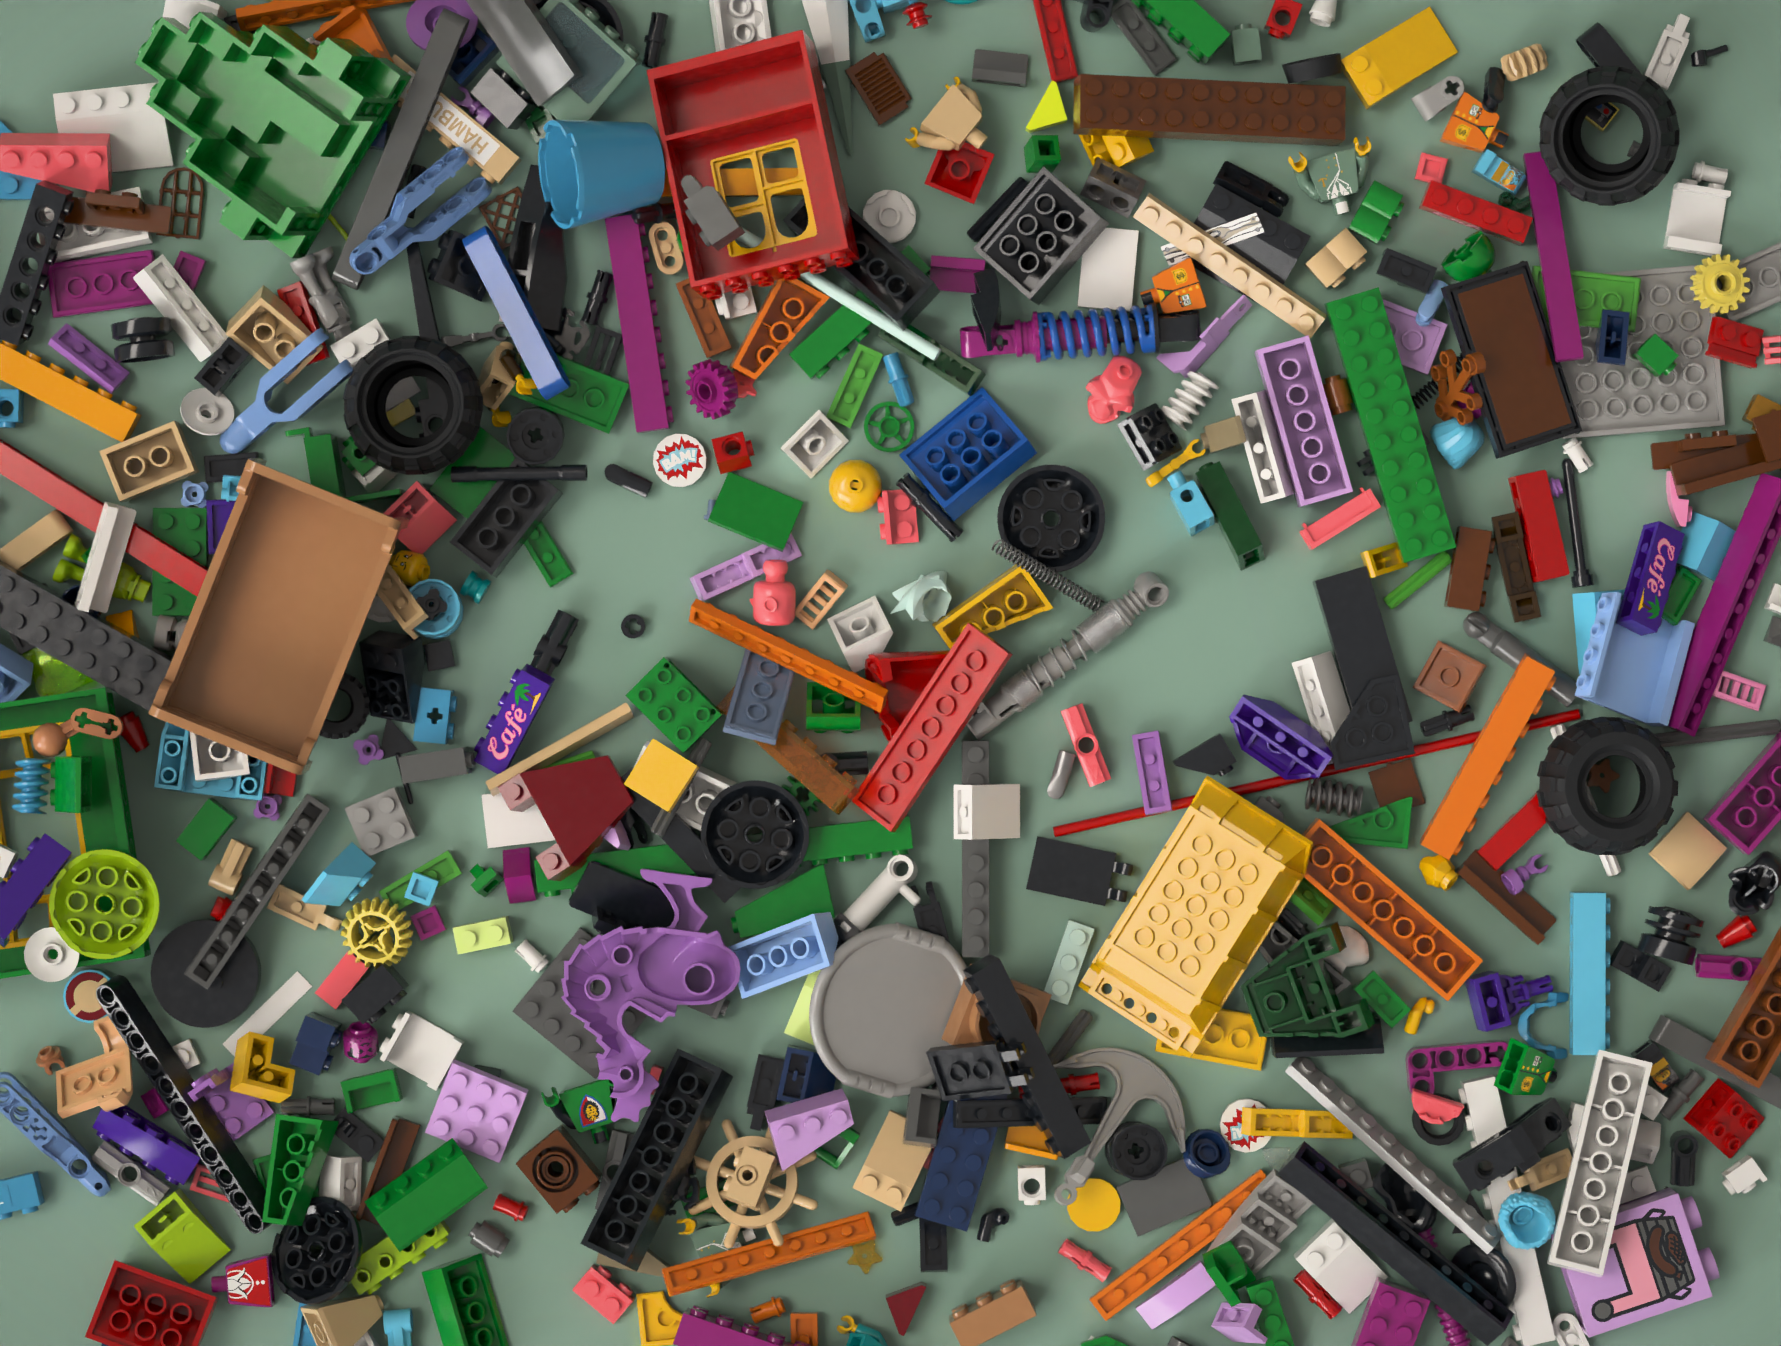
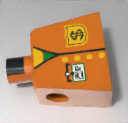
[1440,92,1509,153]
[1140,257,1207,314]

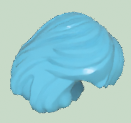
[1430,417,1485,470]

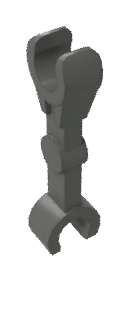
[440,323,509,348]

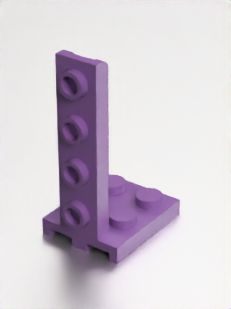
[188,1062,275,1141]

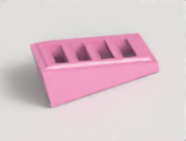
[1712,671,1766,711]

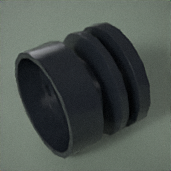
[506,406,565,465]
[1637,906,1705,965]
[1105,1121,1168,1180]

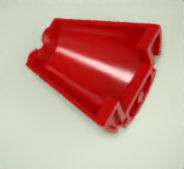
[865,650,950,743]

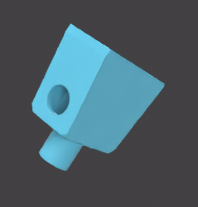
[1167,471,1214,536]

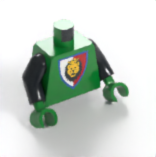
[541,1079,617,1144]

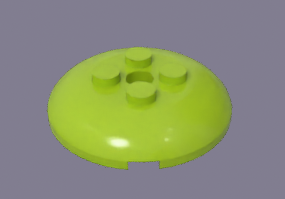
[49,849,160,959]

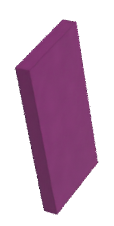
[47,250,155,318]

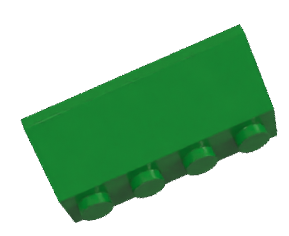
[364,1138,488,1252]
[422,1253,509,1346]

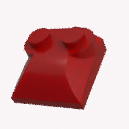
[924,142,995,205]

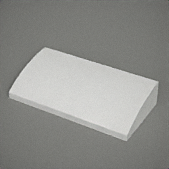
[709,0,771,52]
[38,187,153,263]

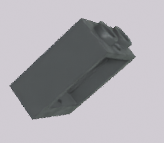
[399,747,476,784]

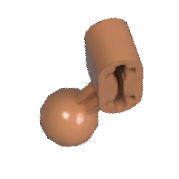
[32,708,124,757]

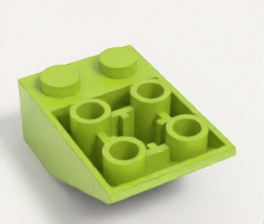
[134,1188,232,1284]

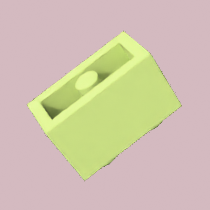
[453,916,513,954]

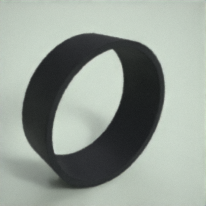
[1282,53,1341,83]

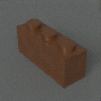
[1444,526,1495,612]

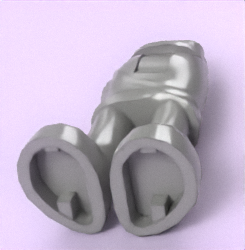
[290,246,353,342]

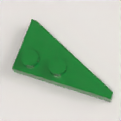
[1329,796,1413,849]

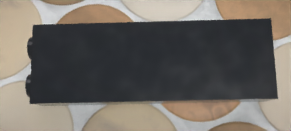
[1313,566,1413,722]

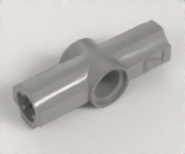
[91,1141,171,1207]

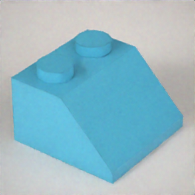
[301,842,376,906]

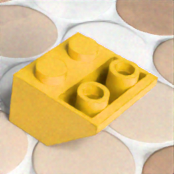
[1079,135,1154,168]

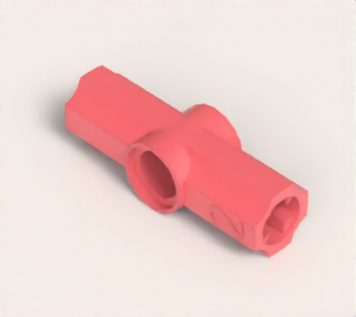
[1060,703,1111,787]

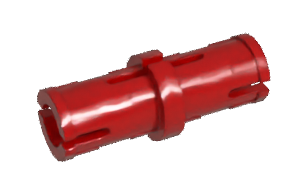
[1293,1269,1343,1319]

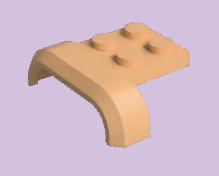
[56,1016,133,1119]

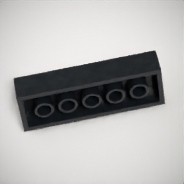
[783,198,940,331]

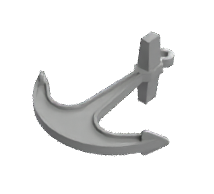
[1053,1048,1186,1206]

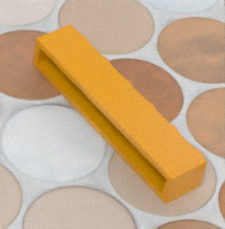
[0,340,142,442]

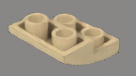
[1648,812,1727,891]

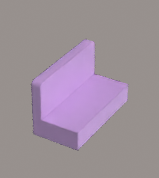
[1211,1302,1268,1344]

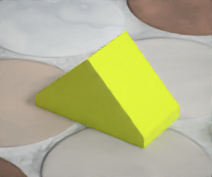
[1025,81,1067,133]

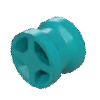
[460,570,492,604]

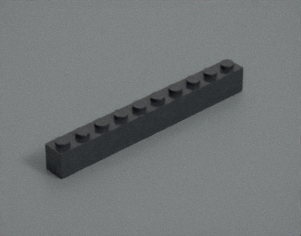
[1278,1141,1514,1346]

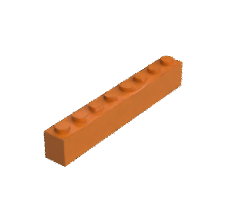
[1420,653,1557,860]

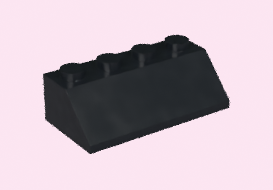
[1271,1012,1384,1058]

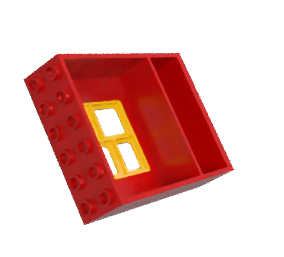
[646,30,859,300]

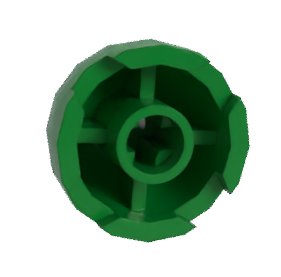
[1441,231,1496,282]

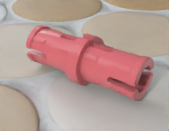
[1058,1238,1112,1282]

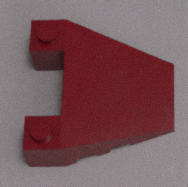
[498,755,635,881]

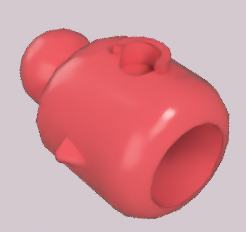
[749,560,796,626]

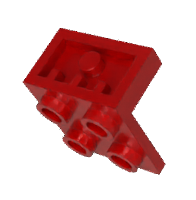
[1683,1078,1764,1158]

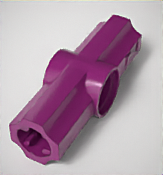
[1695,953,1762,981]

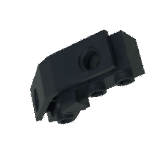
[1453,1097,1572,1192]

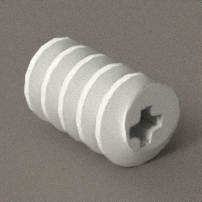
[1161,371,1219,431]

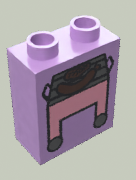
[1551,1187,1720,1337]

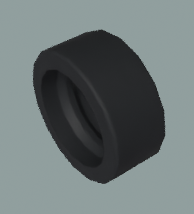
[1412,1093,1465,1146]

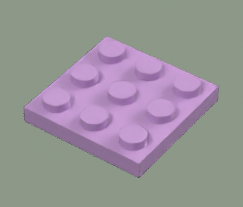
[425,1059,529,1163]

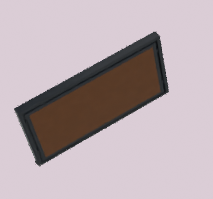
[1441,261,1582,459]

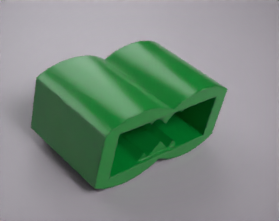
[1348,180,1405,244]

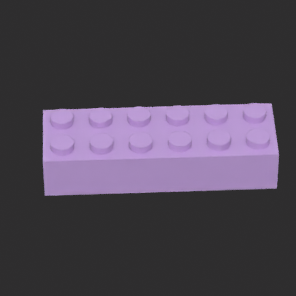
[1254,335,1353,507]

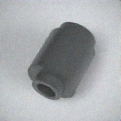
[468,1220,510,1258]

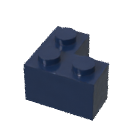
[289,1012,344,1075]

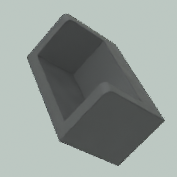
[903,1087,942,1148]

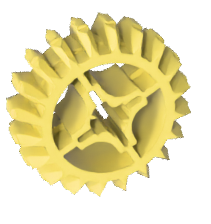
[340,897,414,970]

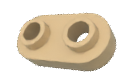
[649,221,684,275]

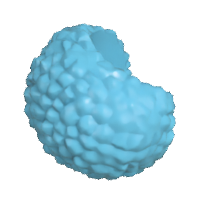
[1498,1191,1557,1250]

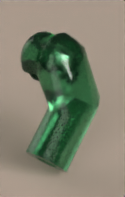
[1498,191,1531,213]

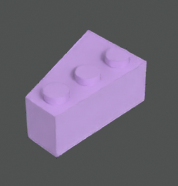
[764,1088,854,1171]

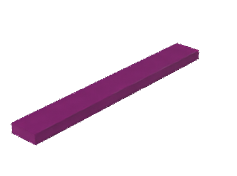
[1523,152,1584,362]

